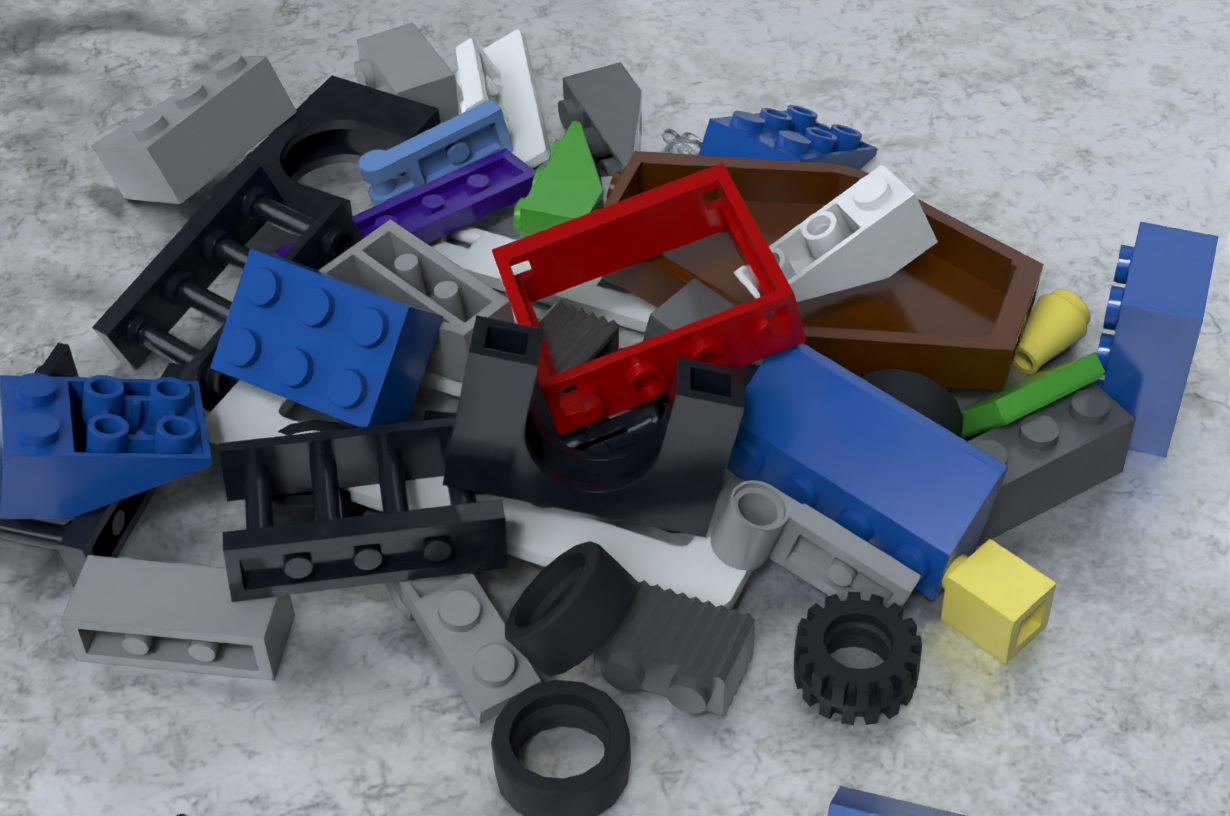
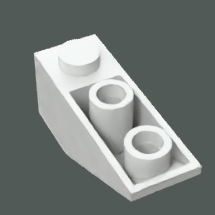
[733,164,938,302]

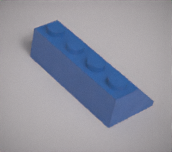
[727,344,1009,601]

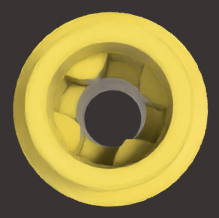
[1013,289,1091,374]

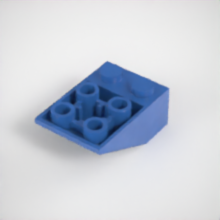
[699,105,878,169]
[0,373,212,519]

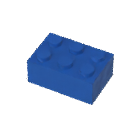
[1094,222,1218,458]
[210,249,444,427]

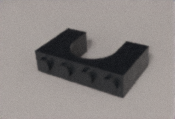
[207,75,440,255]
[442,315,745,537]

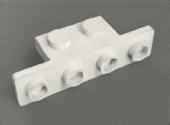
[454,29,551,170]

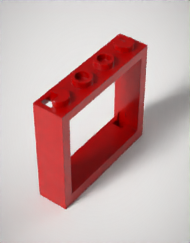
[492,163,806,435]

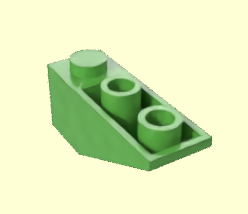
[513,121,603,239]

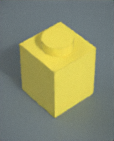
[940,539,1057,665]

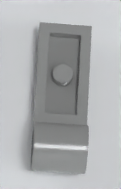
[710,480,921,608]
[385,573,542,725]

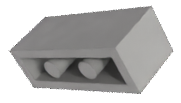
[61,555,295,680]

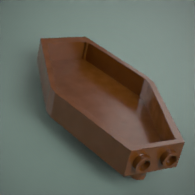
[593,151,1044,391]

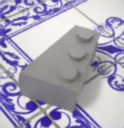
[91,53,297,204]
[318,219,515,382]

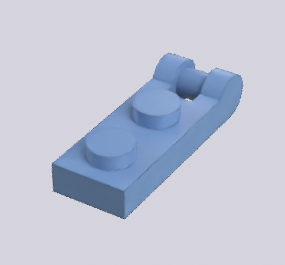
[358,99,513,207]

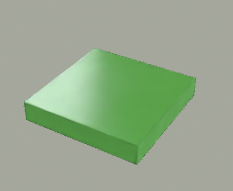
[960,352,1105,438]

